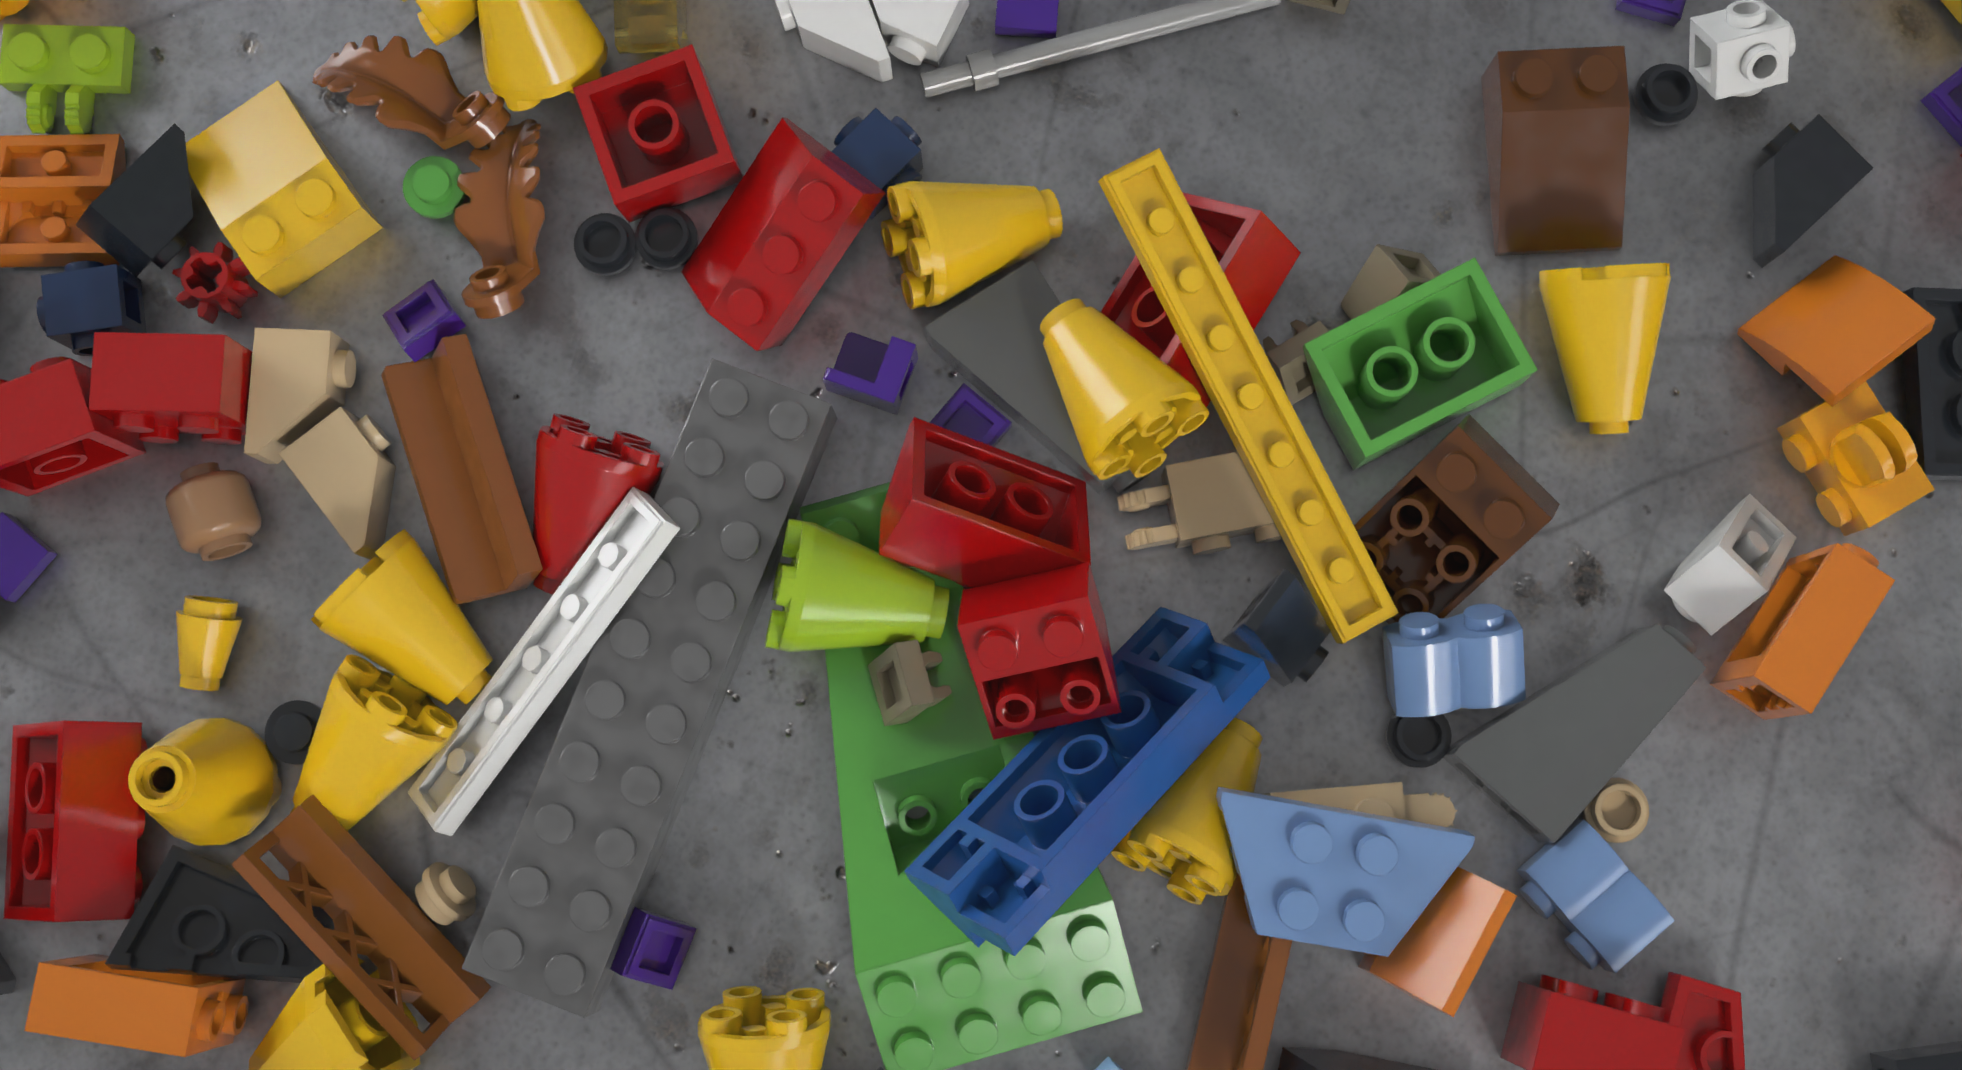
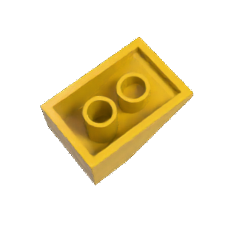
[186,80,383,298]

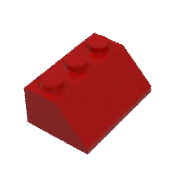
[681,117,885,352]
[1101,192,1301,408]
[879,417,1091,588]
[3,720,148,922]

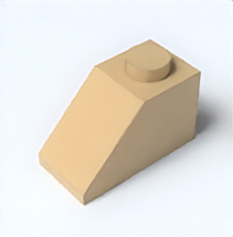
[244,328,356,464]
[279,406,396,560]

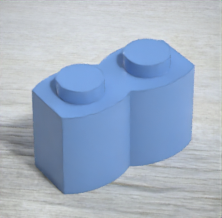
[1382,604,1526,717]
[1516,819,1675,973]

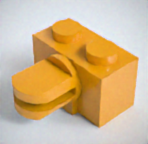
[1776,381,1935,536]

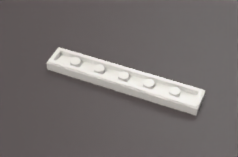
[407,487,680,836]

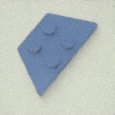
[1216,787,1475,957]

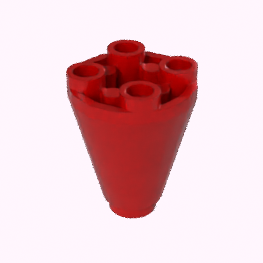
[533,413,664,595]

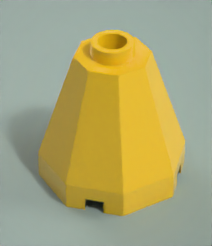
[249,957,421,1070]

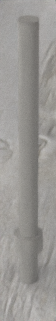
[920,0,1281,98]

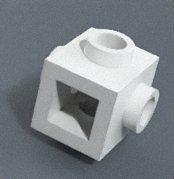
[1689,0,1796,100]

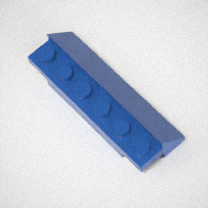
[904,607,1271,956]

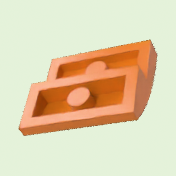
[0,134,126,268]
[1737,255,1936,407]

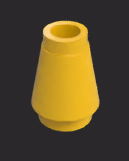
[176,595,243,691]

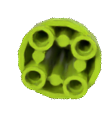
[765,518,949,652]

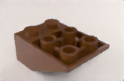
[1354,414,1560,624]

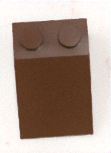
[1481,46,1630,256]

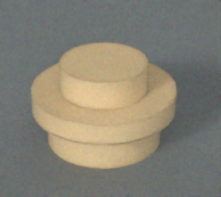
[1582,778,1649,843]
[415,862,476,925]

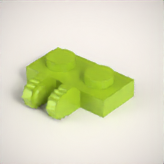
[0,24,135,134]

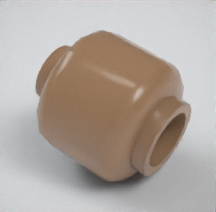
[165,462,261,561]

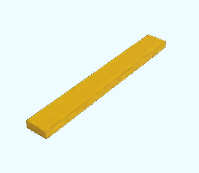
[1098,148,1399,644]

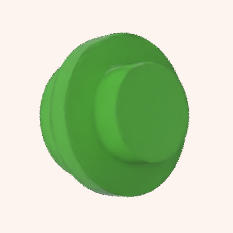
[403,156,466,219]

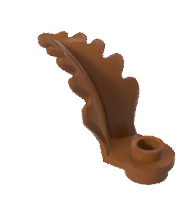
[312,35,511,150]
[454,119,545,319]

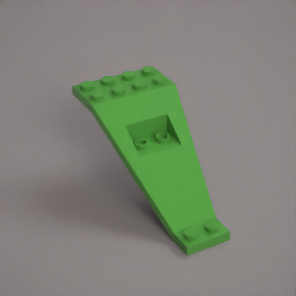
[799,482,1143,1070]

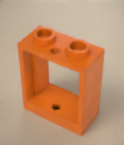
[1710,543,1895,720]
[24,954,249,1057]

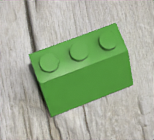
[1302,258,1538,471]

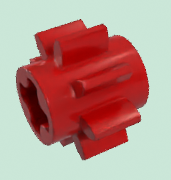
[172,242,259,324]

